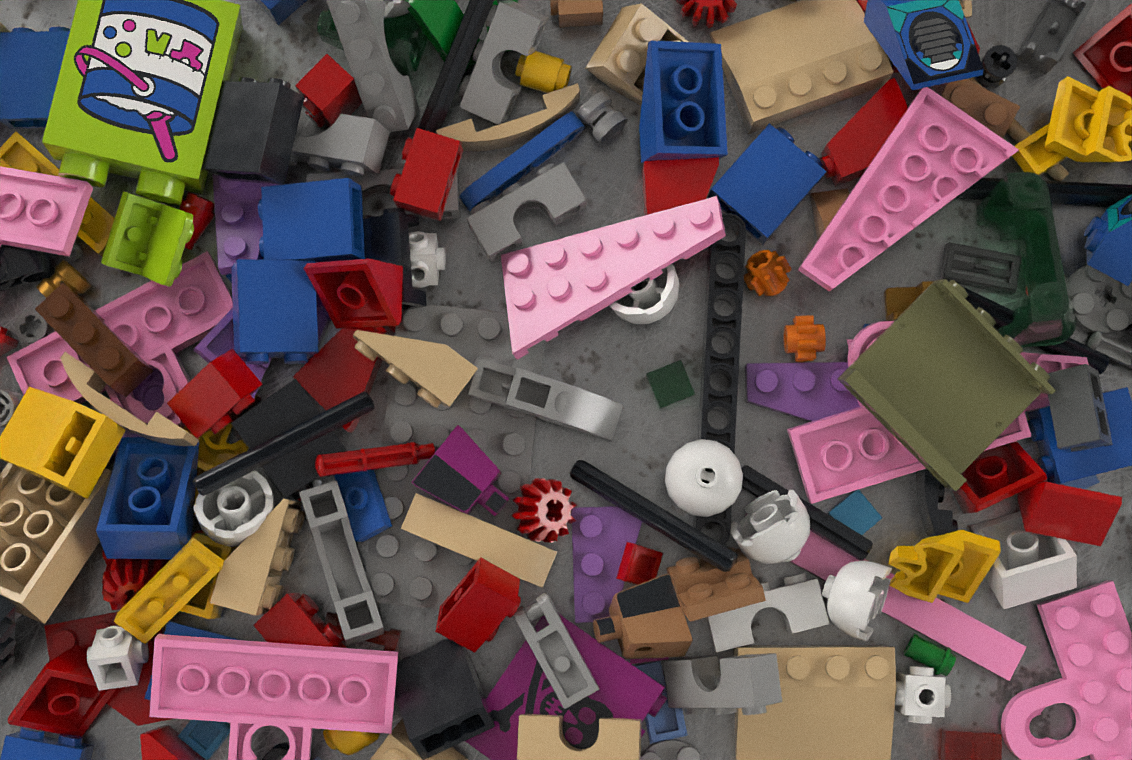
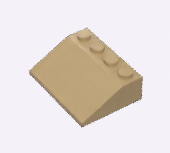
[710,0,893,134]
[0,463,112,624]
[733,645,896,760]

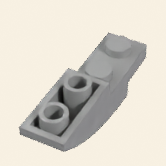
[468,358,623,441]

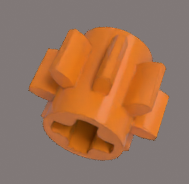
[744,250,792,296]
[783,315,826,362]

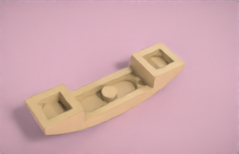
[436,83,580,152]
[60,352,199,446]
[401,493,557,588]

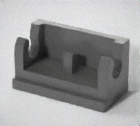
[1016,0,1095,75]
[1047,364,1113,452]

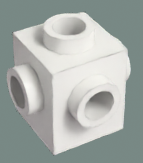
[409,231,446,288]
[87,626,149,690]
[895,666,951,724]

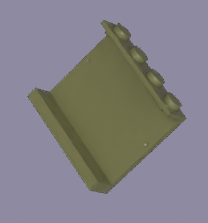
[837,279,1056,491]

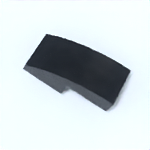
[916,470,958,537]

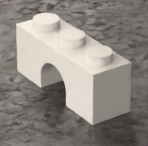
[705,573,830,652]

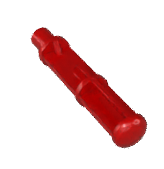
[315,442,435,477]

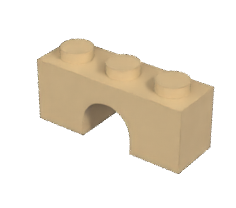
[517,714,642,760]

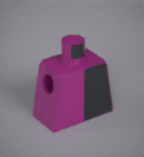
[411,425,510,516]

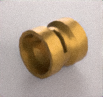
[36,260,91,298]

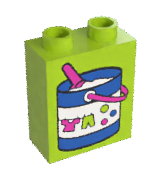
[42,0,243,205]

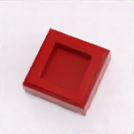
[616,542,663,585]

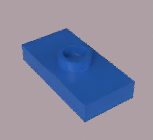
[334,469,392,542]

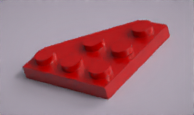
[44,611,174,726]

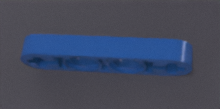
[459,111,585,212]

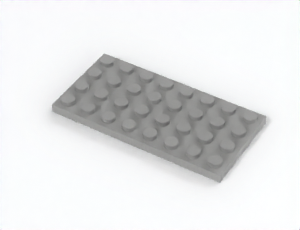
[366,304,545,618]

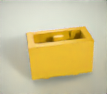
[0,387,126,499]

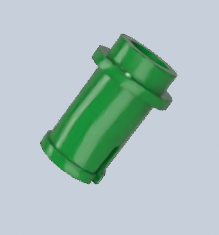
[903,633,957,676]

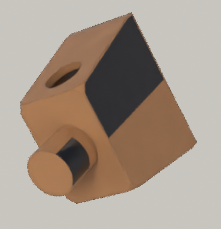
[593,574,693,659]

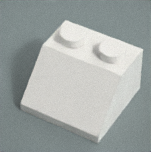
[970,511,1077,610]

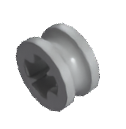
[14,310,53,344]

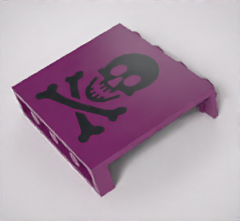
[465,612,667,760]

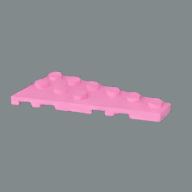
[798,87,1019,292]
[501,196,726,360]

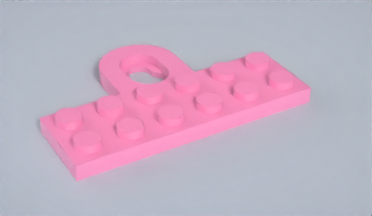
[0,166,93,257]
[6,251,233,437]
[787,321,1031,504]
[1001,580,1132,760]
[149,634,399,760]

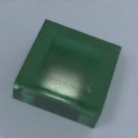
[646,360,695,409]

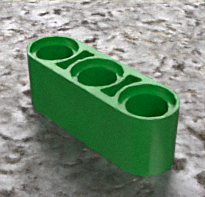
[403,0,480,74]

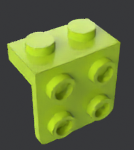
[101,191,194,287]

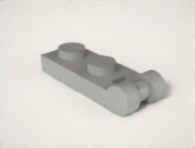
[513,592,600,709]

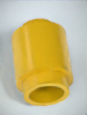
[515,51,572,93]

